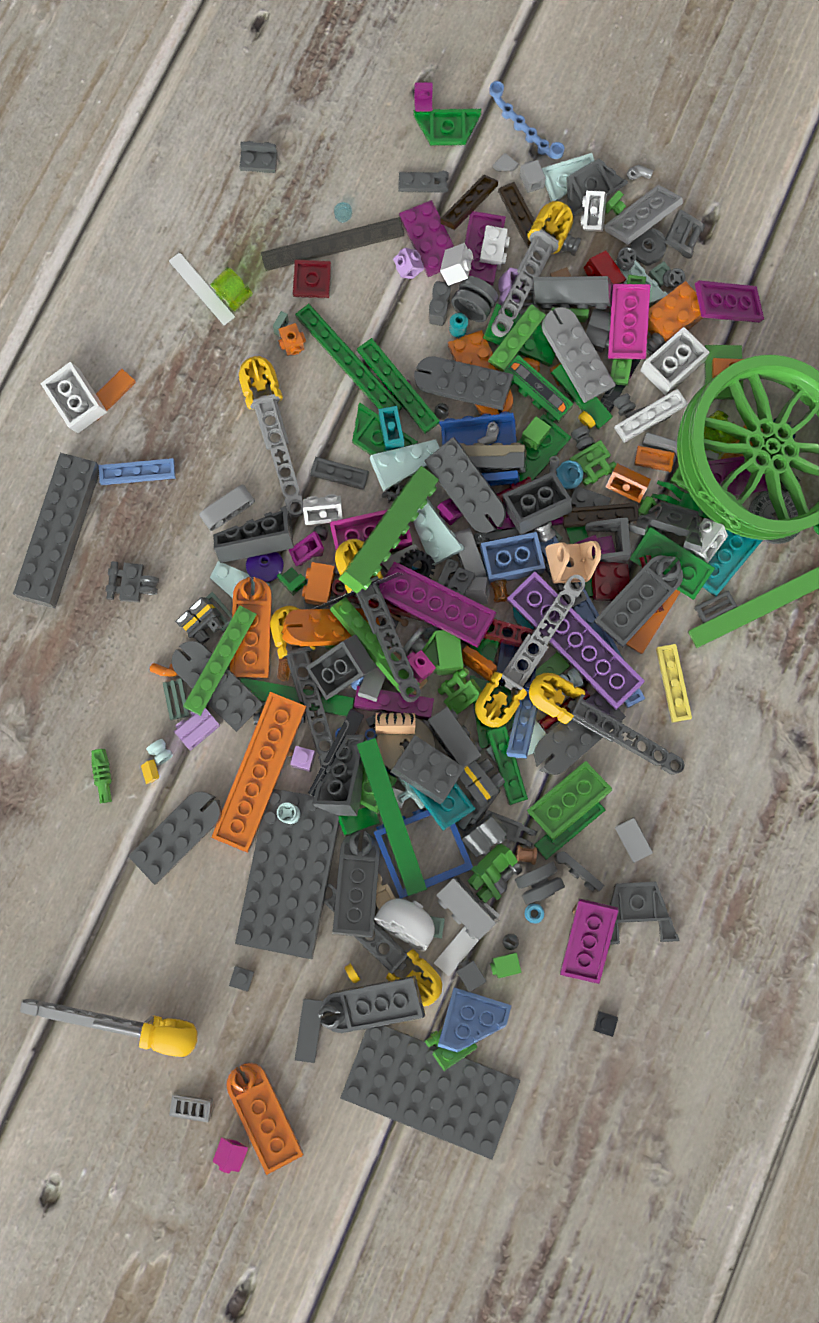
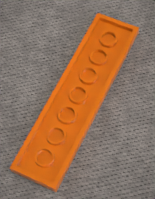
[211,692,307,853]

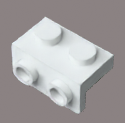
[480,225,510,270]

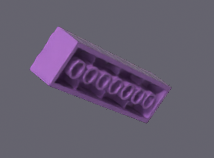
[507,572,645,710]

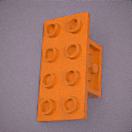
[625,589,680,654]

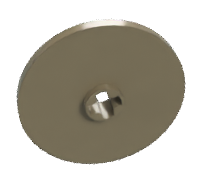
[377,719,435,770]

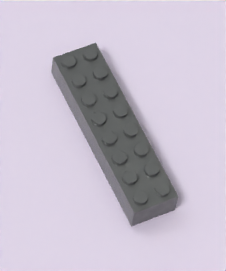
[13,452,99,609]

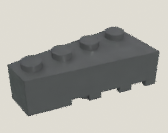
[213,506,294,563]

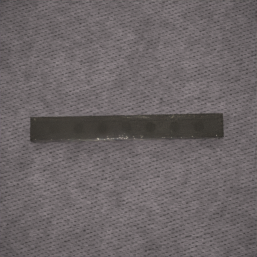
[260,217,404,271]

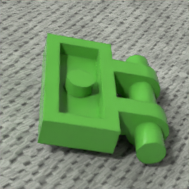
[569,440,616,486]
[438,668,482,715]
[425,1029,477,1071]

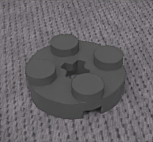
[630,228,667,266]

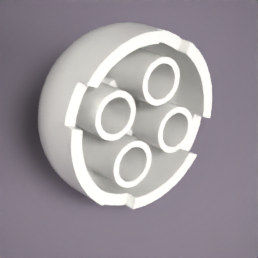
[374,899,435,951]

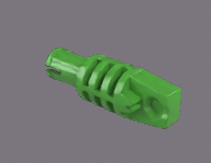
[92,749,112,804]

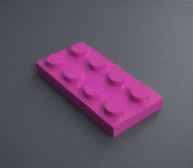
[608,284,650,359]

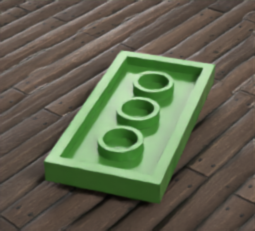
[527,761,612,840]

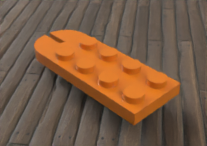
[448,330,513,415]
[230,577,272,678]
[281,608,380,646]
[227,1063,304,1175]

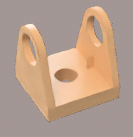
[545,541,601,584]

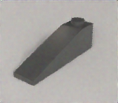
[313,735,366,816]

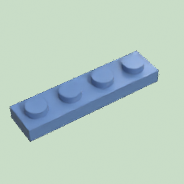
[99,458,176,485]
[507,690,538,759]

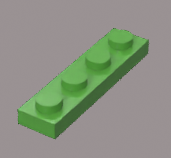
[488,304,546,372]

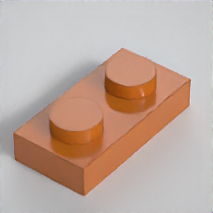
[462,646,497,682]

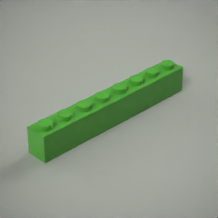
[339,466,439,593]

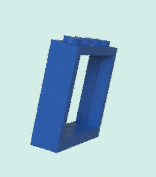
[374,809,473,899]

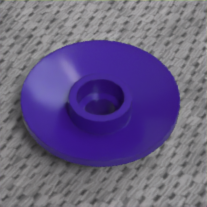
[246,552,284,582]

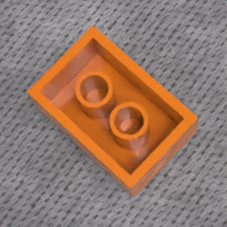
[648,281,703,342]

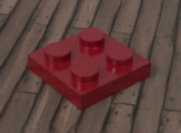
[293,260,331,298]
[592,562,630,601]

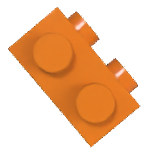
[606,463,651,503]
[302,562,335,607]

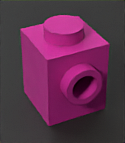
[407,650,436,683]
[212,1137,248,1173]

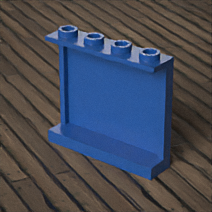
[439,412,520,486]

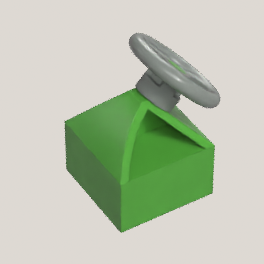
[400,626,463,676]

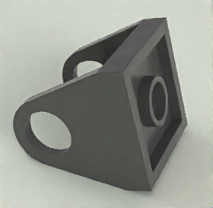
[585,518,631,563]

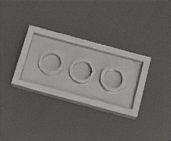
[604,185,683,244]

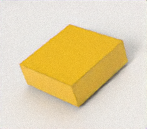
[141,759,159,784]

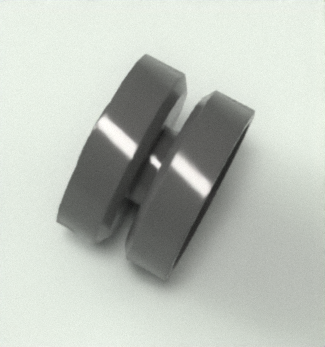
[451,276,498,322]
[514,861,565,905]

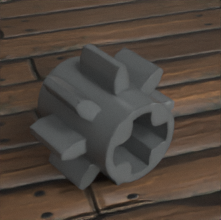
[382,484,404,503]

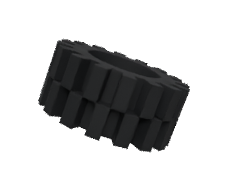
[399,549,435,579]

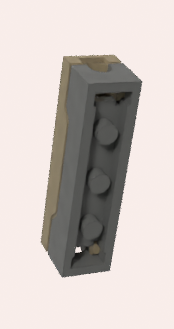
[459,443,527,473]

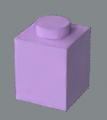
[290,746,316,772]

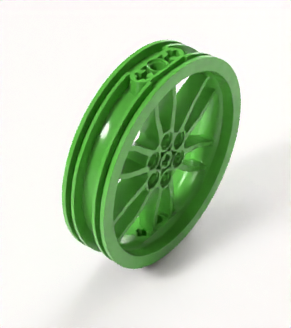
[677,355,819,540]

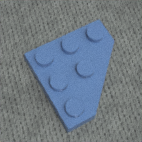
[438,987,511,1052]

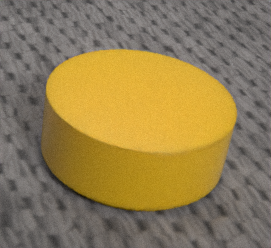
[578,411,596,429]
[344,963,361,984]

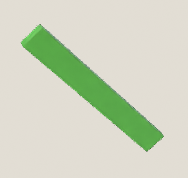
[688,567,819,648]

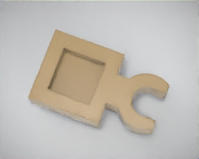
[376,873,396,910]

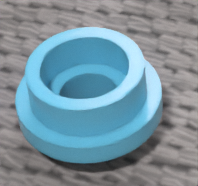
[524,903,544,924]

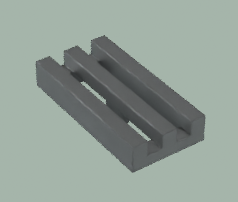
[694,590,738,624]

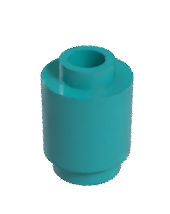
[449,313,468,338]

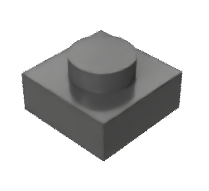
[229,966,254,992]

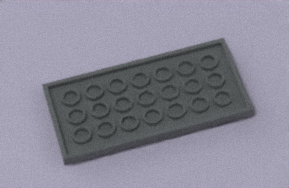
[235,789,340,959]
[340,1025,521,1160]

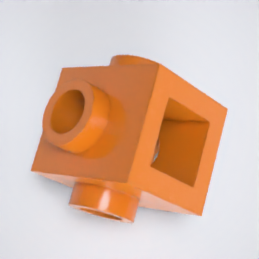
[278,323,306,356]

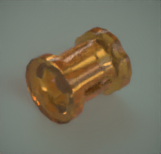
[490,580,510,603]

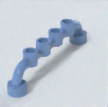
[489,81,565,159]

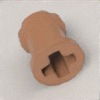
[515,845,537,865]

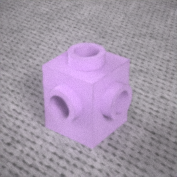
[393,248,425,279]

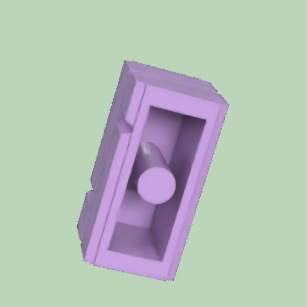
[174,708,221,751]

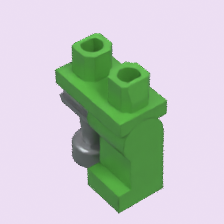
[467,844,523,903]

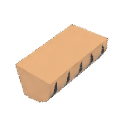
[376,713,415,734]

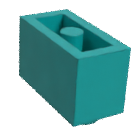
[378,406,404,451]

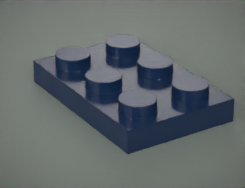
[496,630,541,690]

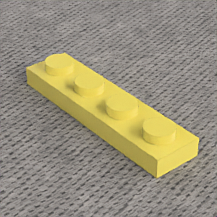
[656,644,692,723]

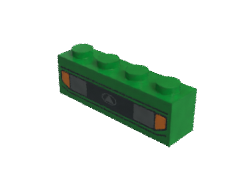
[503,355,574,423]

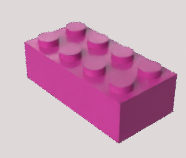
[330,509,412,553]

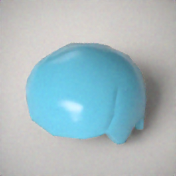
[556,460,583,489]

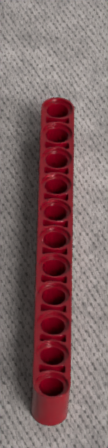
[332,579,534,648]

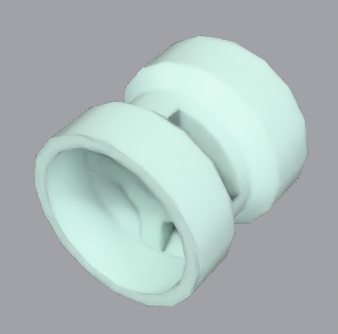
[559,668,583,687]
[146,739,173,766]
[277,802,301,824]

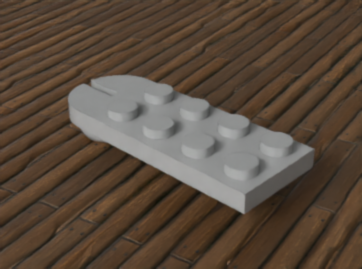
[542,307,616,403]

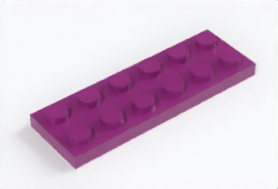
[379,561,496,648]

